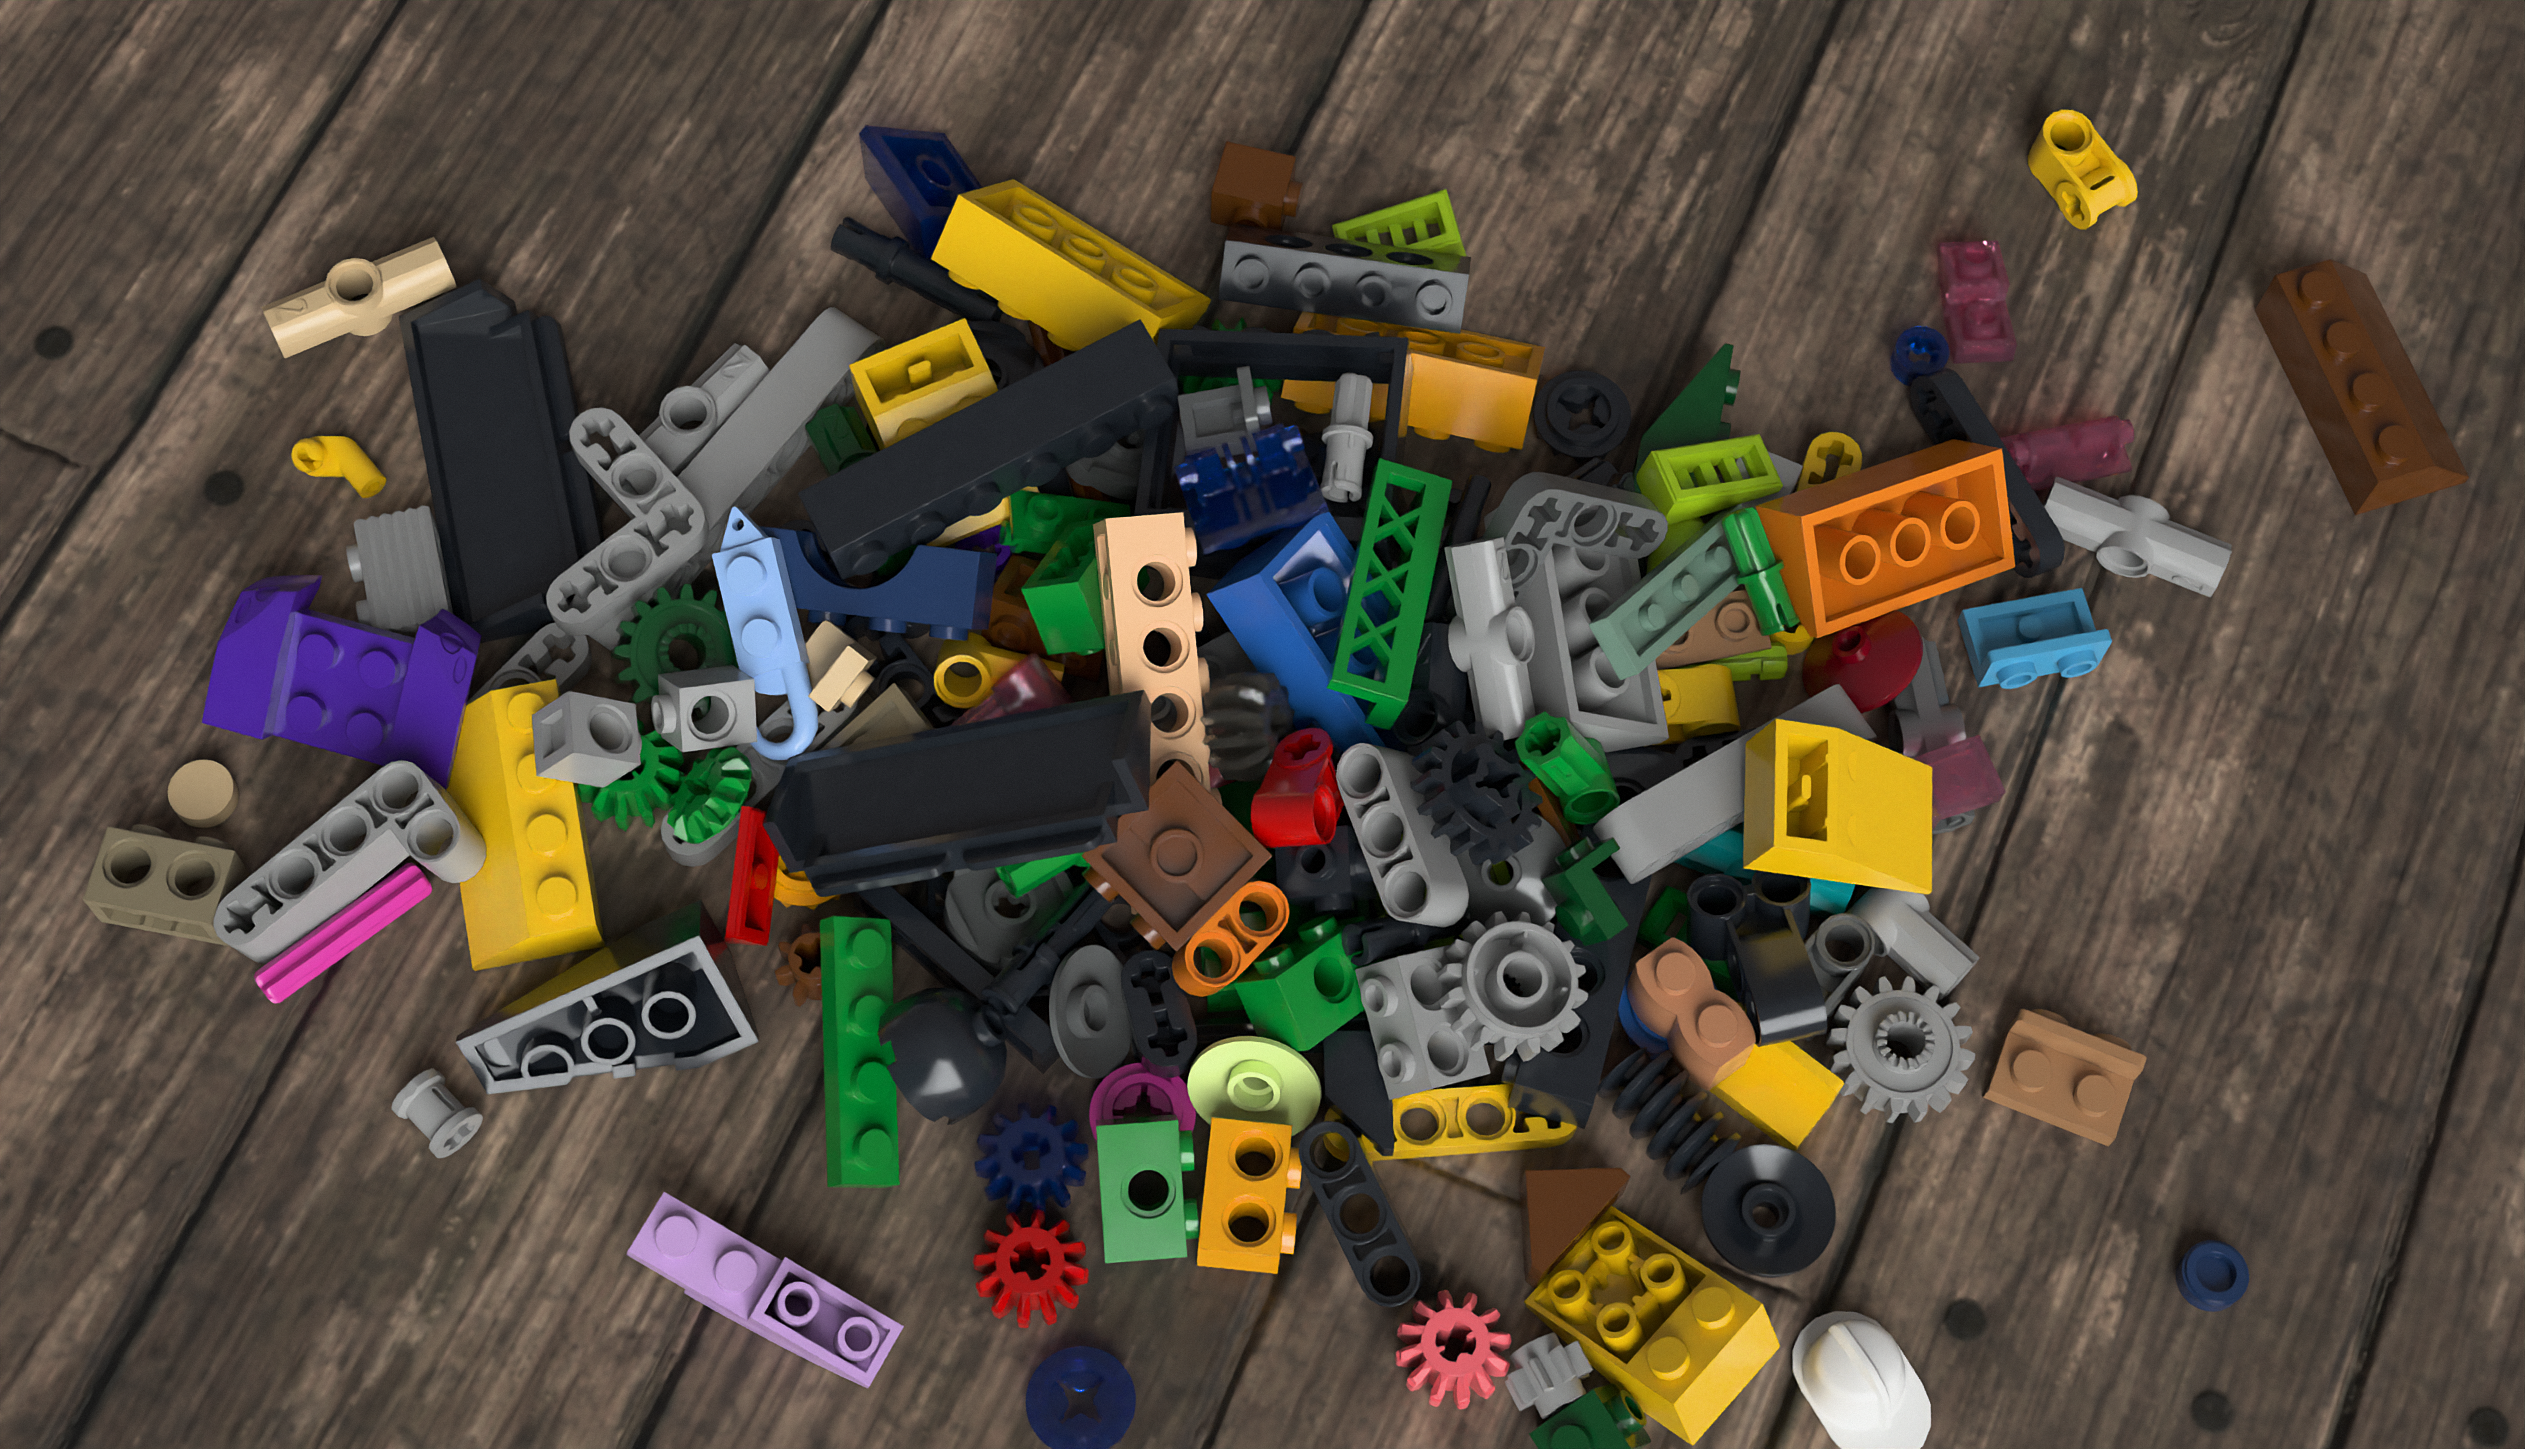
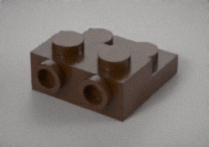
[1081,761,1272,952]

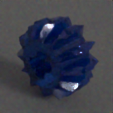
[974,1102,1089,1216]

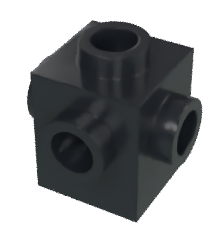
[1275,817,1377,915]

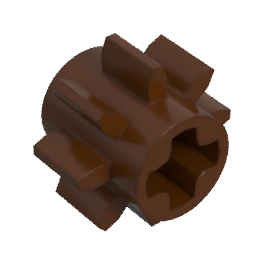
[775,924,822,1007]

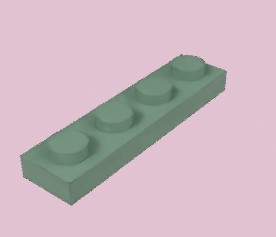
[1588,504,1742,680]

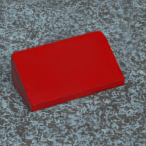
[725,806,779,946]

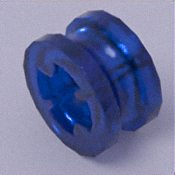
[1890,326,1950,387]

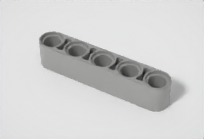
[1593,684,1877,884]

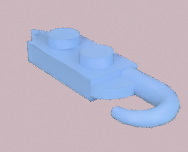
[712,507,818,760]

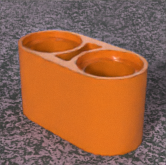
[1172,881,1290,997]

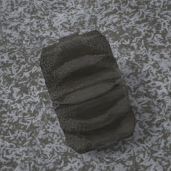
[1200,671,1297,782]

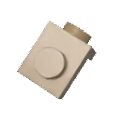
[805,621,877,712]

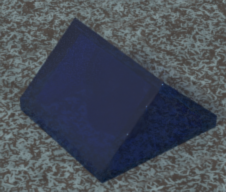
[859,125,983,261]

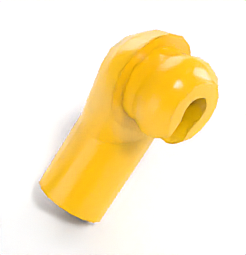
[291,436,387,498]

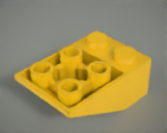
[849,318,1039,547]
[1743,719,1932,894]
[1524,1206,1780,1446]

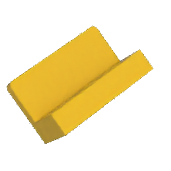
[1709,1002,1844,1151]

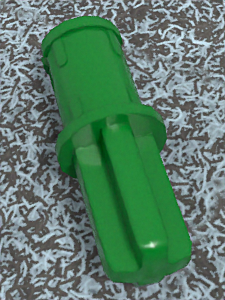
[1721,507,1800,636]

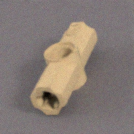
[261,237,457,358]

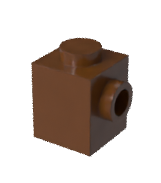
[1211,141,1304,230]

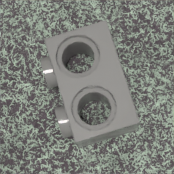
[1355,945,1491,1100]

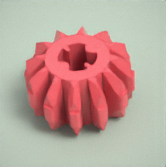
[1395,1290,1512,1409]

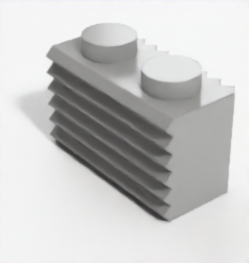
[346,505,453,638]

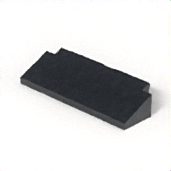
[399,279,605,644]
[762,690,1151,897]

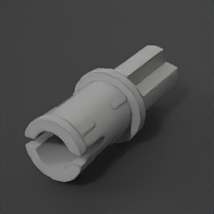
[1320,373,1373,502]

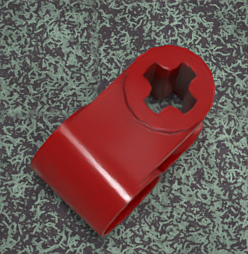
[1251,728,1344,848]

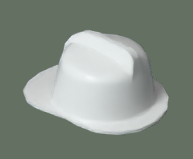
[1792,1311,1931,1449]

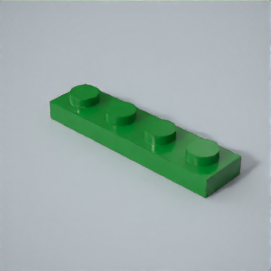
[820,916,900,1188]

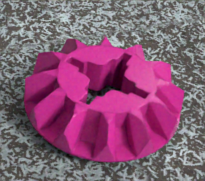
[1089,1063,1196,1143]

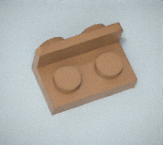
[1983,1009,2147,1147]

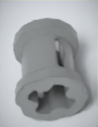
[391,1068,483,1158]

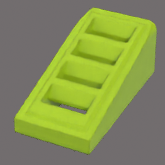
[1332,189,1467,256]
[1636,434,1783,525]

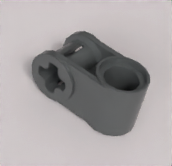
[1803,913,1875,1042]

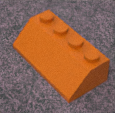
[1755,439,2015,638]

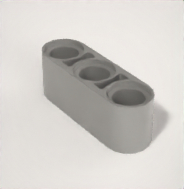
[1336,743,1469,927]

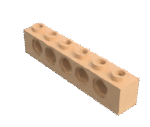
[1093,512,1222,914]

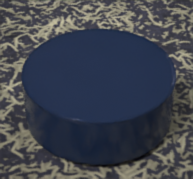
[2176,1240,2249,1312]

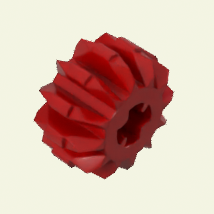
[973,1209,1089,1328]

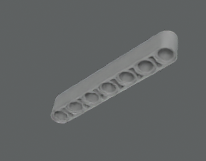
[569,307,885,651]

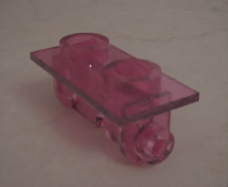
[2000,415,2134,491]

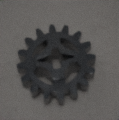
[1410,720,1543,865]

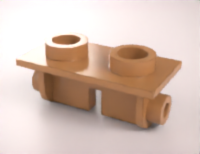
[1655,589,1772,670]

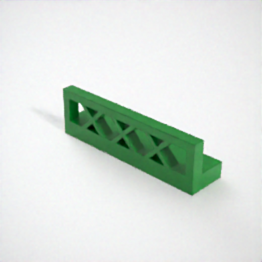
[1326,458,1453,730]

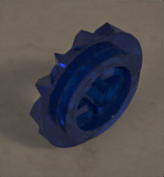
[1026,1346,1136,1449]

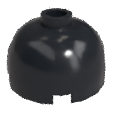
[878,987,1007,1125]

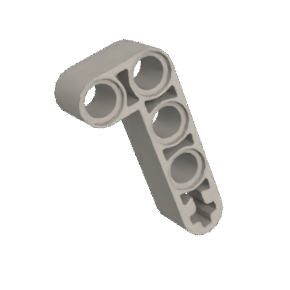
[213,760,486,964]

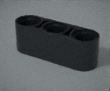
[1298,1121,1424,1307]

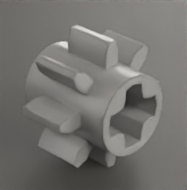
[1505,1333,1593,1419]

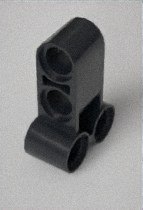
[1686,870,1827,1047]

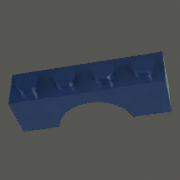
[737,524,997,641]

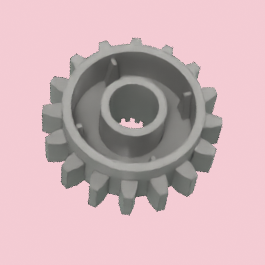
[1437,911,1588,1062]
[1825,976,1975,1123]

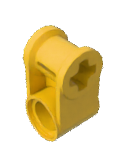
[2028,109,2138,230]
[1644,664,1741,747]

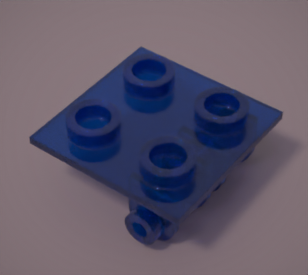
[1174,423,1329,554]

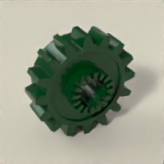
[611,584,739,720]

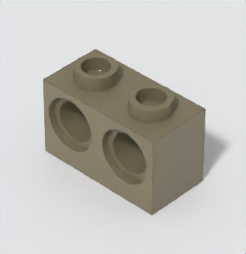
[83,824,251,946]

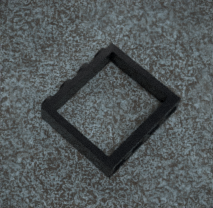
[1134,325,1413,570]

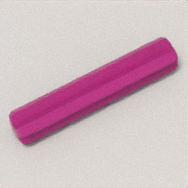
[254,862,433,1004]

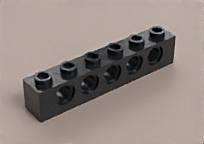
[1501,746,1682,1129]

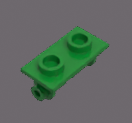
[999,490,1131,554]

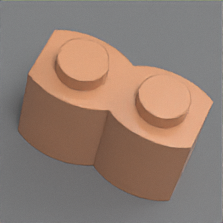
[1626,937,1756,1091]

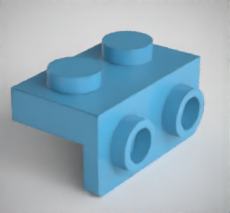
[1957,588,2112,689]

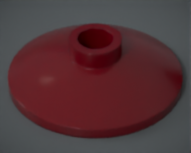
[1802,610,1923,713]

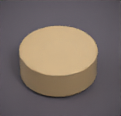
[168,760,239,828]

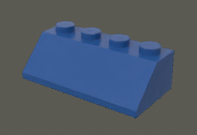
[1206,506,1405,782]

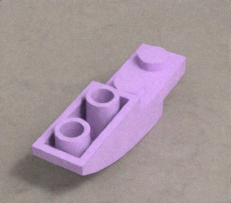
[626,1192,904,1388]

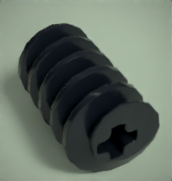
[1597,1047,1742,1195]

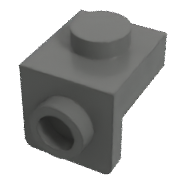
[1178,366,1273,463]

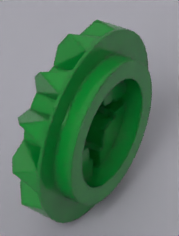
[667,746,752,844]

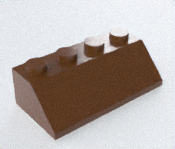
[2255,259,2469,515]

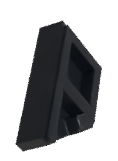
[1322,1031,1394,1156]

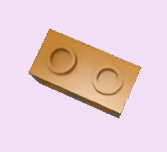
[1197,1117,1302,1274]

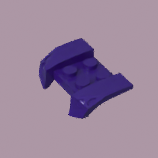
[202,575,481,789]

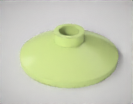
[1187,1036,1321,1136]

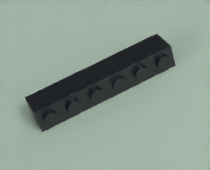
[798,319,1179,580]

